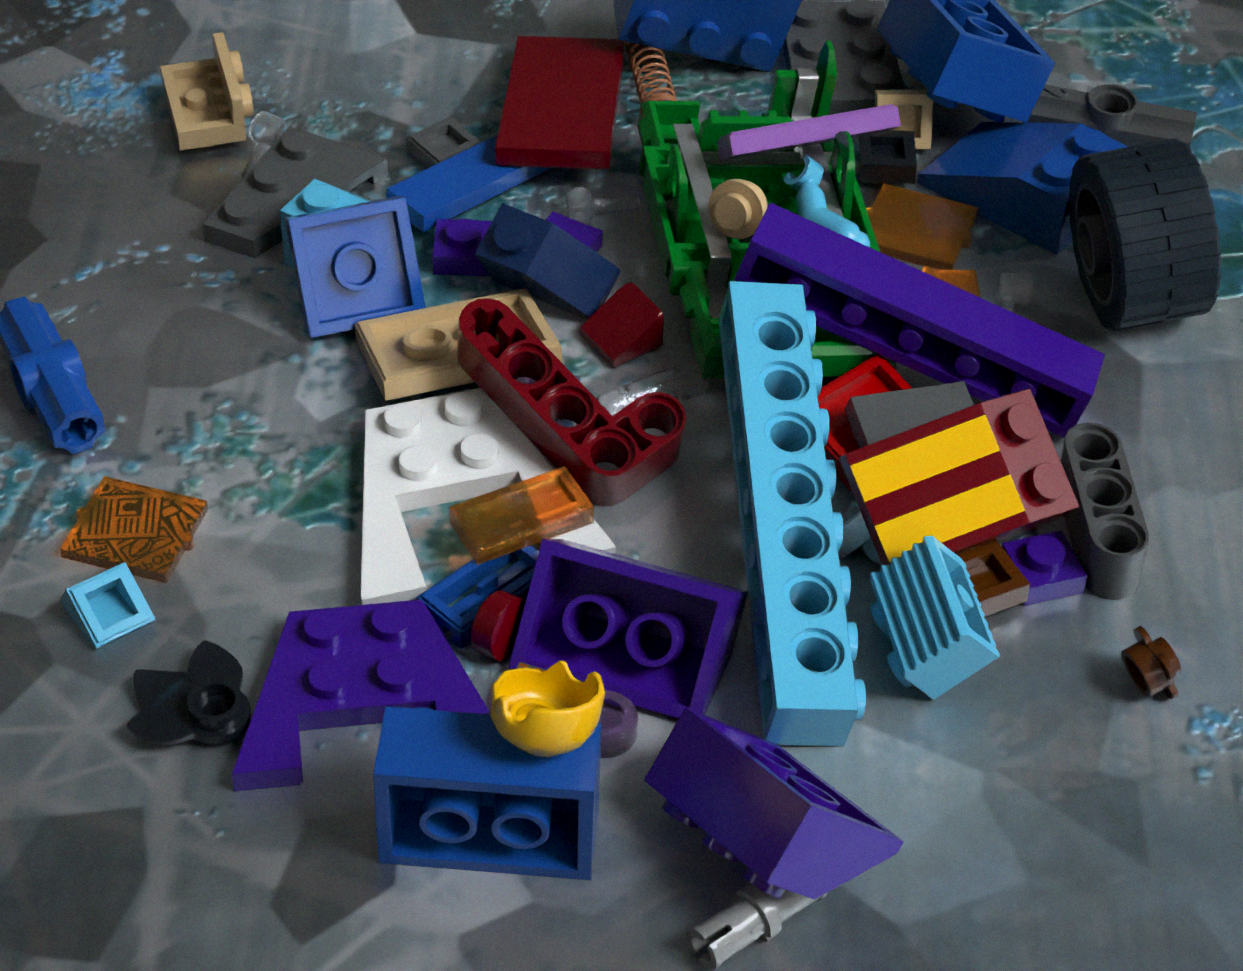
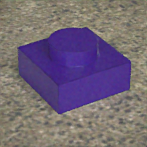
[432,219,492,277]
[1001,530,1087,606]

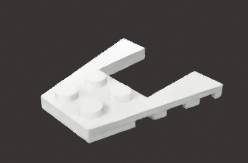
[361,388,616,605]

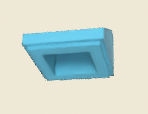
[60,562,156,650]

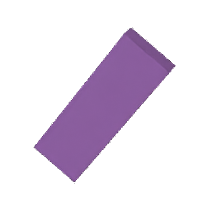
[716,104,901,161]

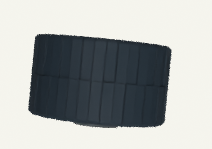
[1068,138,1221,332]

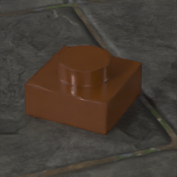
[956,540,1030,617]

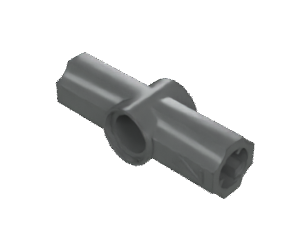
[1027,84,1197,148]

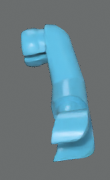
[784,155,870,247]

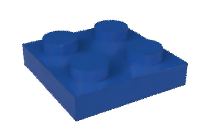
[285,196,426,338]

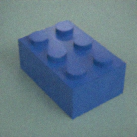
[876,0,1055,123]
[373,706,601,880]

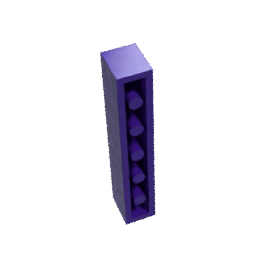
[734,203,1105,438]

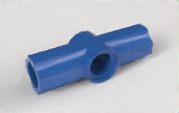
[0,296,106,454]

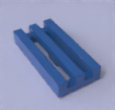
[417,532,539,649]

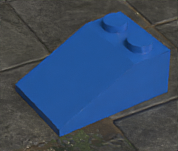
[917,122,1128,255]

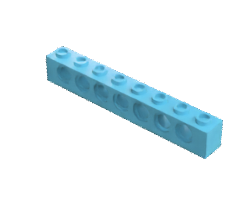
[719,281,866,746]

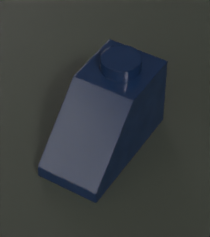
[475,203,621,320]

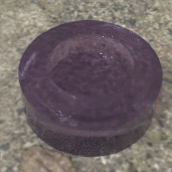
[598,690,638,758]

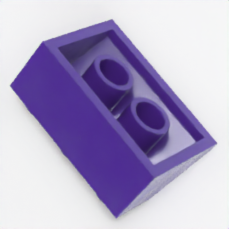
[508,539,749,718]
[644,707,904,900]

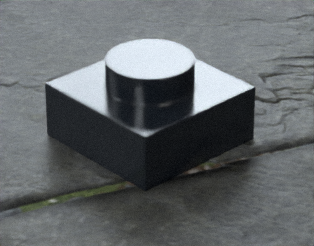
[856,130,917,185]

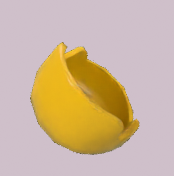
[487,661,605,757]

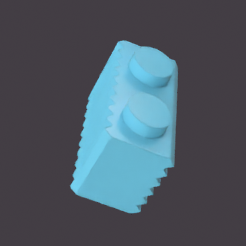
[869,536,1000,700]

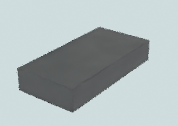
[845,381,974,448]

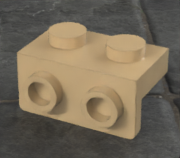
[160,32,254,151]

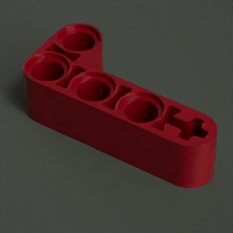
[457,298,686,506]

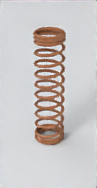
[625,41,677,103]

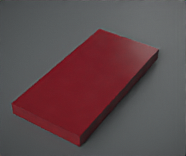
[495,36,625,170]

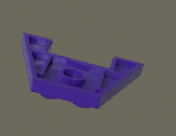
[232,599,489,792]

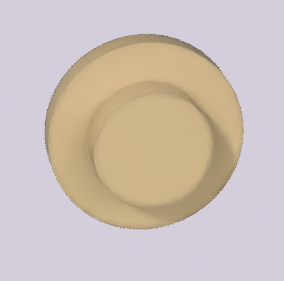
[708,179,767,239]

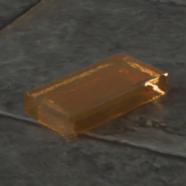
[449,466,594,565]

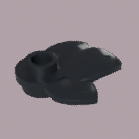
[127,640,251,745]

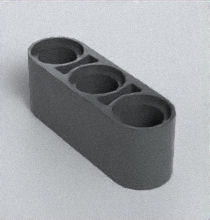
[1060,422,1149,600]

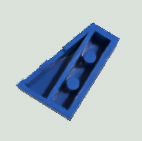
[613,0,802,72]

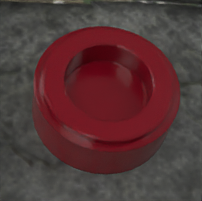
[471,590,526,661]

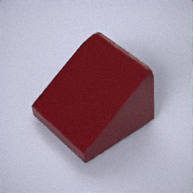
[580,282,664,368]

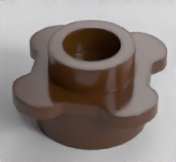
[1121,626,1181,699]

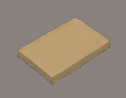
[354,288,562,401]

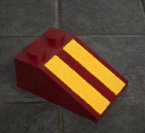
[839,389,1079,565]

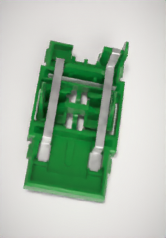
[638,41,897,378]

